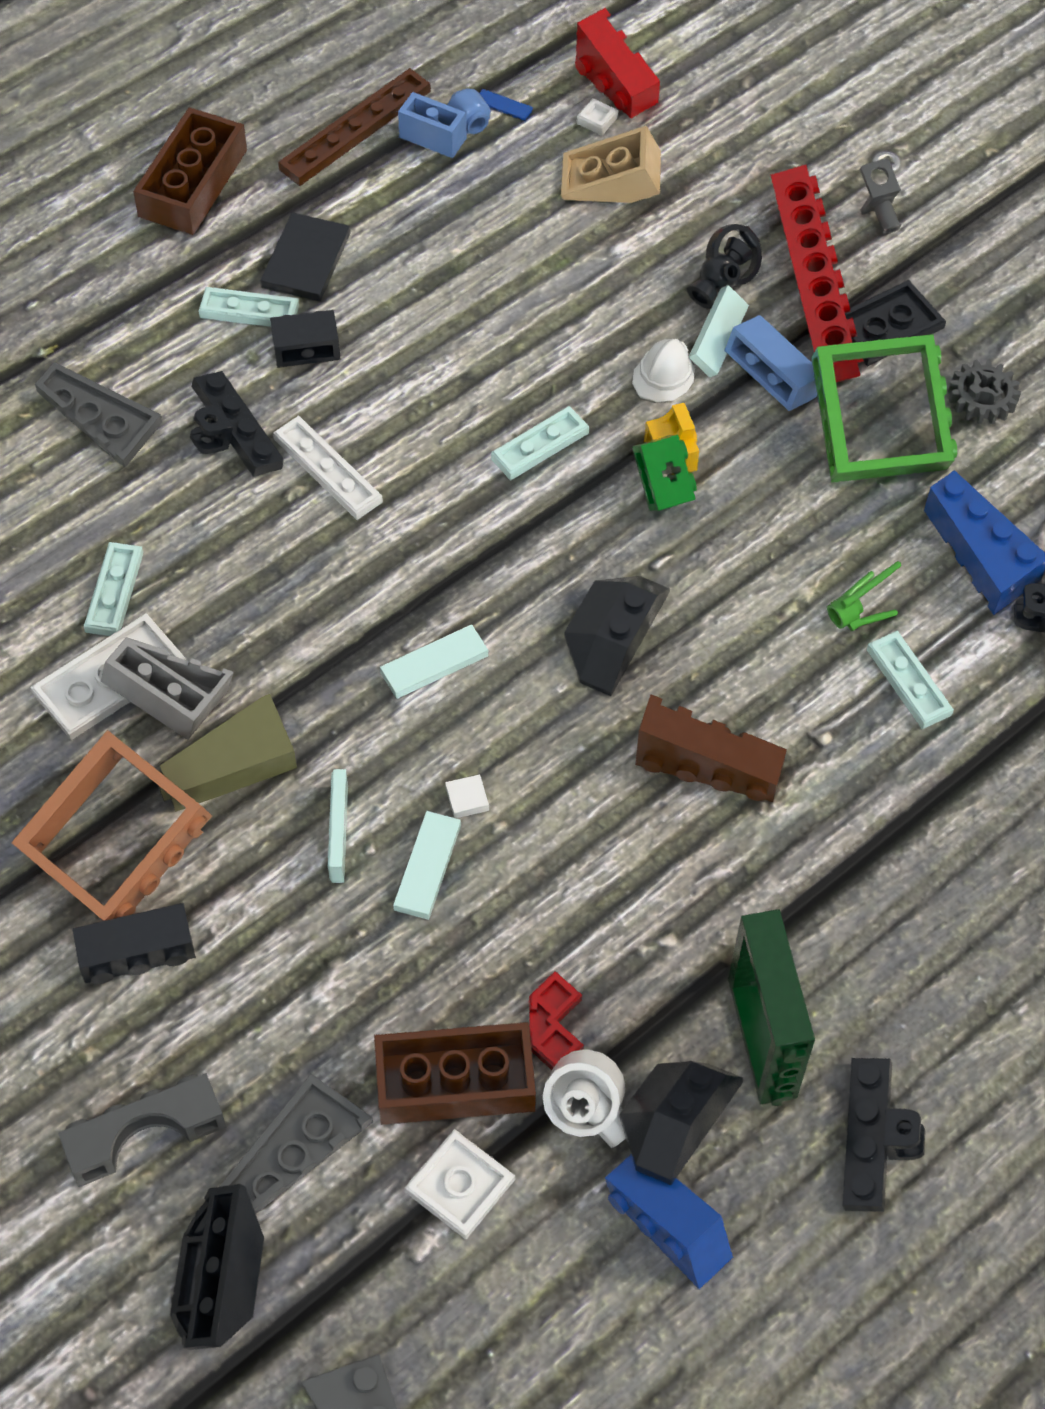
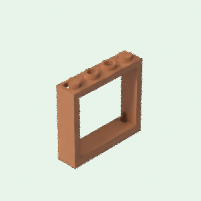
[11,730,212,921]

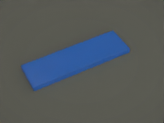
[480,89,533,121]

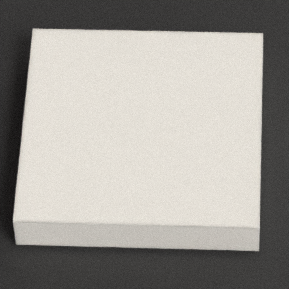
[405,1129,515,1240]

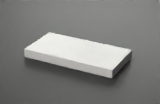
[30,613,186,740]

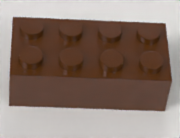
[133,107,247,235]
[374,1022,536,1125]

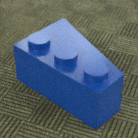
[605,1154,733,1289]

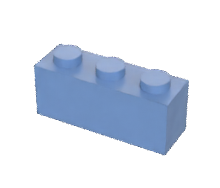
[724,315,817,411]

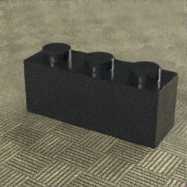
[72,903,196,984]

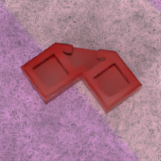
[529,971,584,1070]

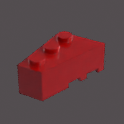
[575,8,660,119]

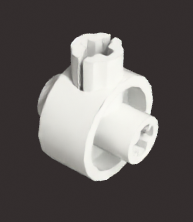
[542,1049,626,1148]

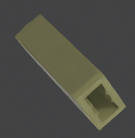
[158,694,297,812]

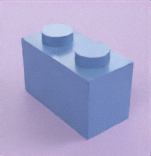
[398,92,467,158]

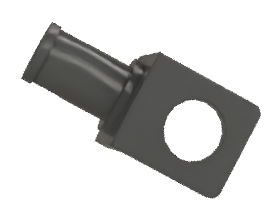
[860,158,901,235]

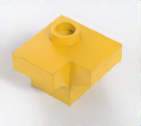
[644,402,699,472]

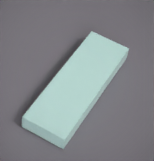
[689,285,749,377]
[199,287,299,327]
[491,406,589,481]
[84,542,143,636]
[380,624,488,699]
[867,630,954,730]
[328,769,348,883]
[393,811,461,920]

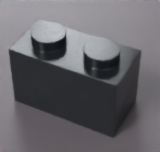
[270,310,341,368]

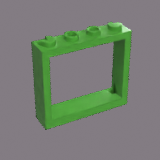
[811,334,957,483]

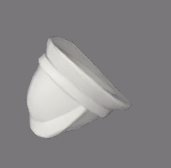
[632,339,695,403]

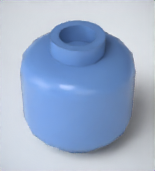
[447,88,491,134]

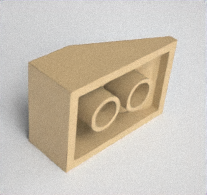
[561,126,661,203]

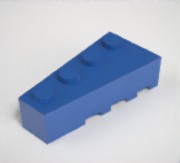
[924,470,1045,615]

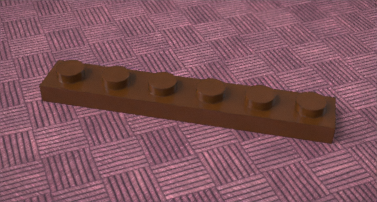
[278,68,431,186]

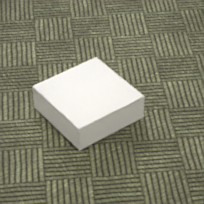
[577,98,618,136]
[445,774,489,818]

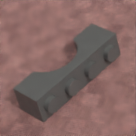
[58,1073,226,1187]

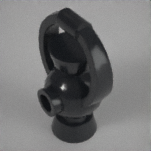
[687,224,762,309]

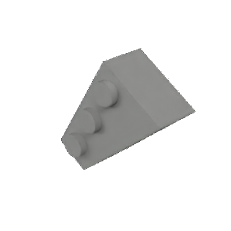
[101,637,234,740]

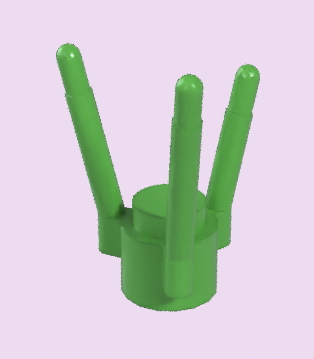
[827,561,901,631]

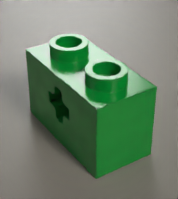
[632,435,697,511]

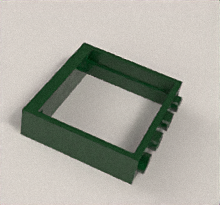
[728,909,815,1106]

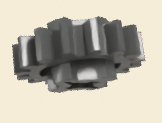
[948,360,1021,424]

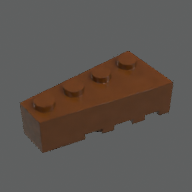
[635,694,787,802]

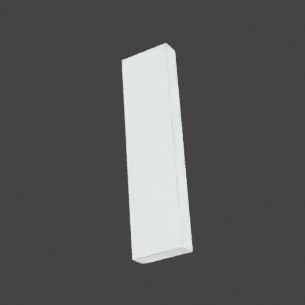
[273,415,383,520]

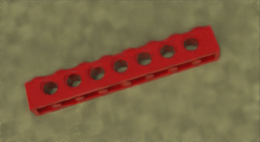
[771,164,864,382]

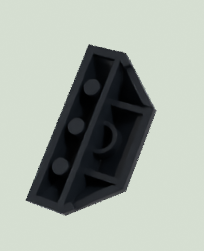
[564,576,670,696]
[620,1061,743,1185]
[170,1184,264,1350]

